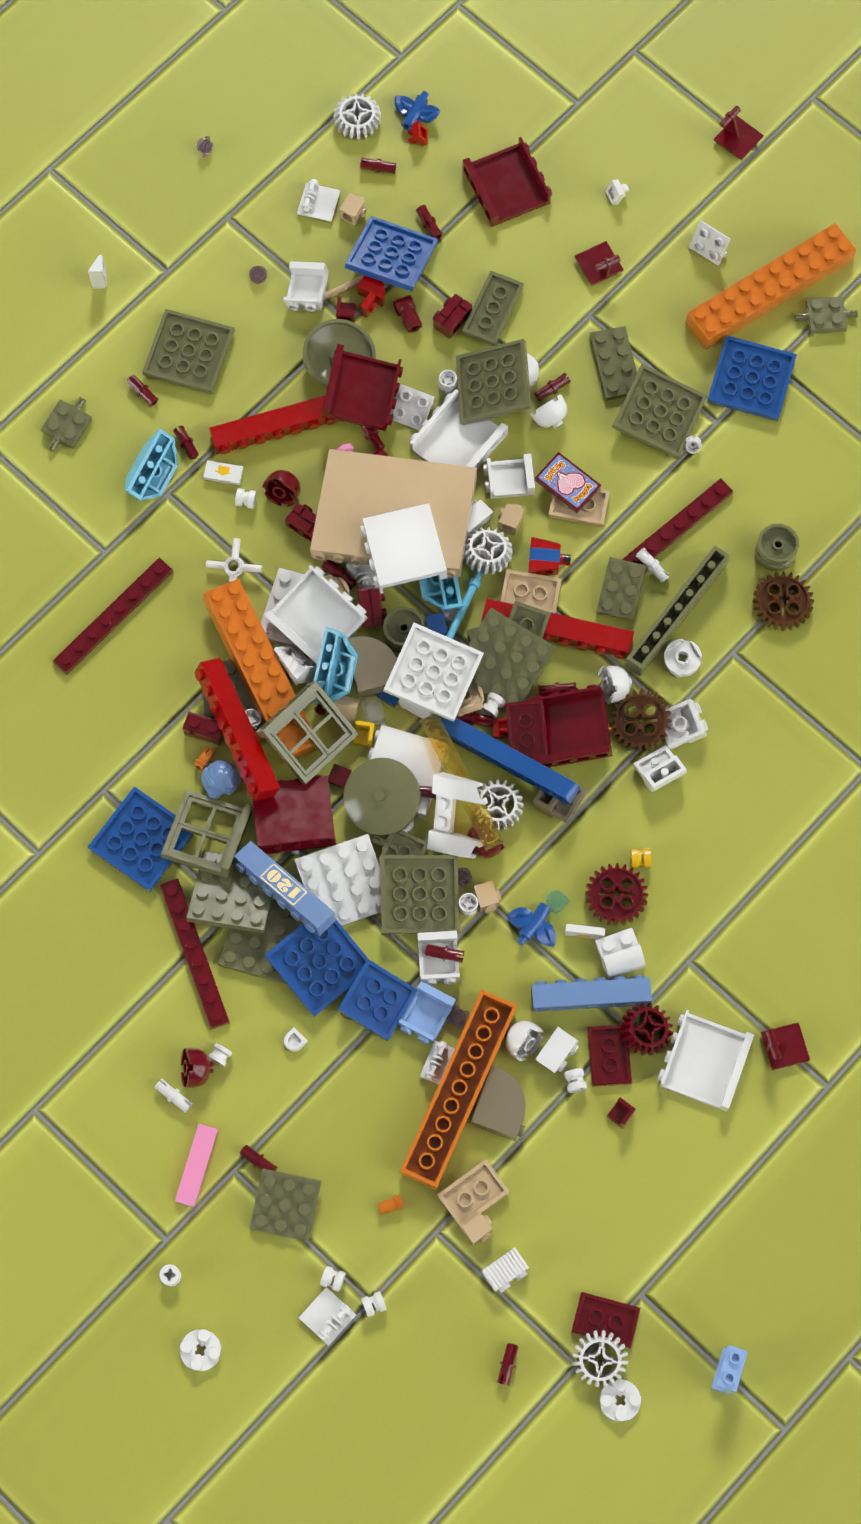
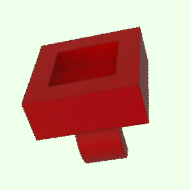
[408,121,428,146]
[493,718,508,739]

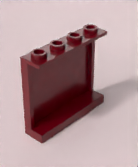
[462,137,552,227]
[321,343,403,432]
[526,685,613,768]
[252,775,336,854]

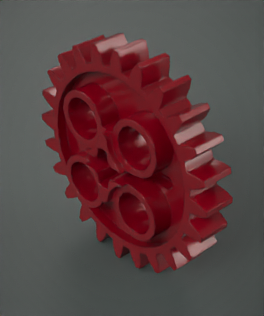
[585,863,649,926]

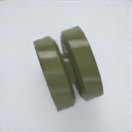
[755,524,799,571]
[383,607,425,654]

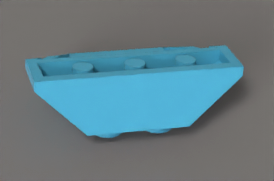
[125,428,178,501]
[419,575,463,611]
[313,627,358,704]

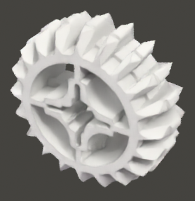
[333,93,381,140]
[463,527,513,575]
[472,779,524,831]
[573,1330,628,1387]

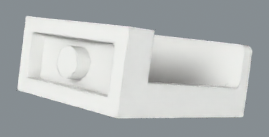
[283,261,329,312]
[483,454,535,499]
[418,931,460,986]

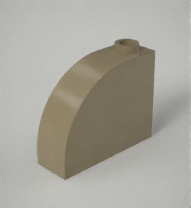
[347,636,397,698]
[471,1066,526,1141]

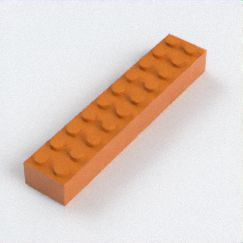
[685,223,856,350]
[203,579,317,765]
[399,989,518,1190]

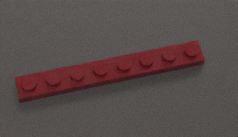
[622,478,733,565]
[53,557,173,675]
[160,878,230,1030]

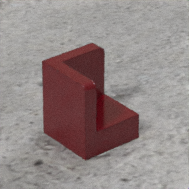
[336,296,356,323]
[607,1097,636,1129]

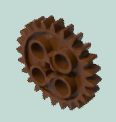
[752,571,814,631]
[610,689,673,752]

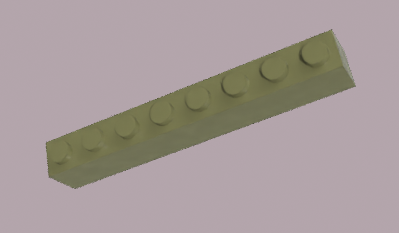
[625,546,730,676]

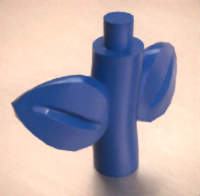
[395,91,440,130]
[508,902,556,946]

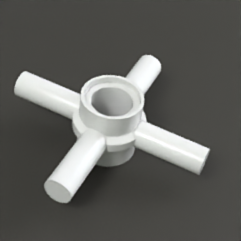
[206,538,263,582]

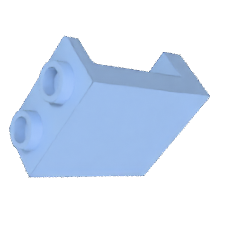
[398,981,456,1044]
[711,1345,748,1395]

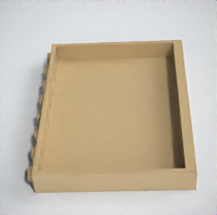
[310,449,477,578]

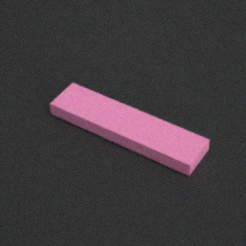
[175,1124,218,1207]

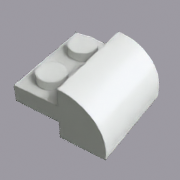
[634,745,687,792]
[595,928,645,980]

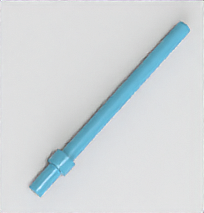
[446,571,484,639]

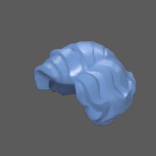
[201,760,241,799]

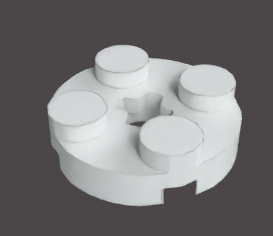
[663,639,702,678]
[180,1329,221,1371]
[600,1379,641,1422]

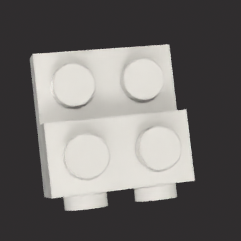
[664,699,709,749]

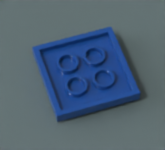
[337,959,417,1041]

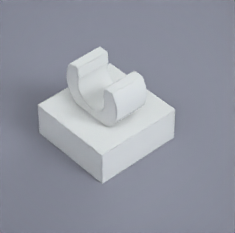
[606,179,629,205]

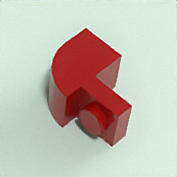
[357,275,385,318]

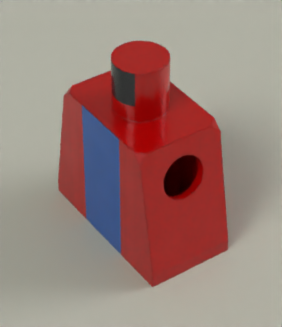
[528,537,571,576]

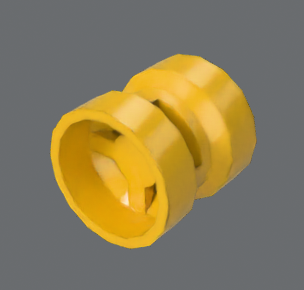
[630,848,651,868]

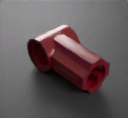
[393,295,422,333]

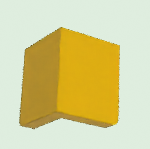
[353,721,375,748]

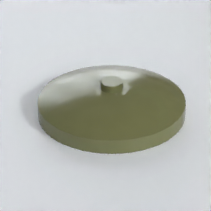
[302,319,376,388]
[344,758,421,836]

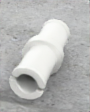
[636,548,670,583]
[154,1078,193,1113]

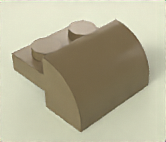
[533,770,587,824]

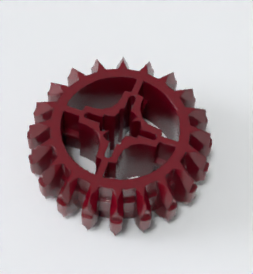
[620,1002,673,1056]

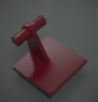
[714,106,764,160]
[575,241,624,286]
[761,1022,810,1071]

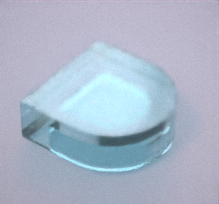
[546,890,570,914]

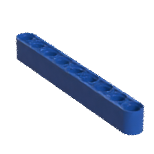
[426,713,580,805]

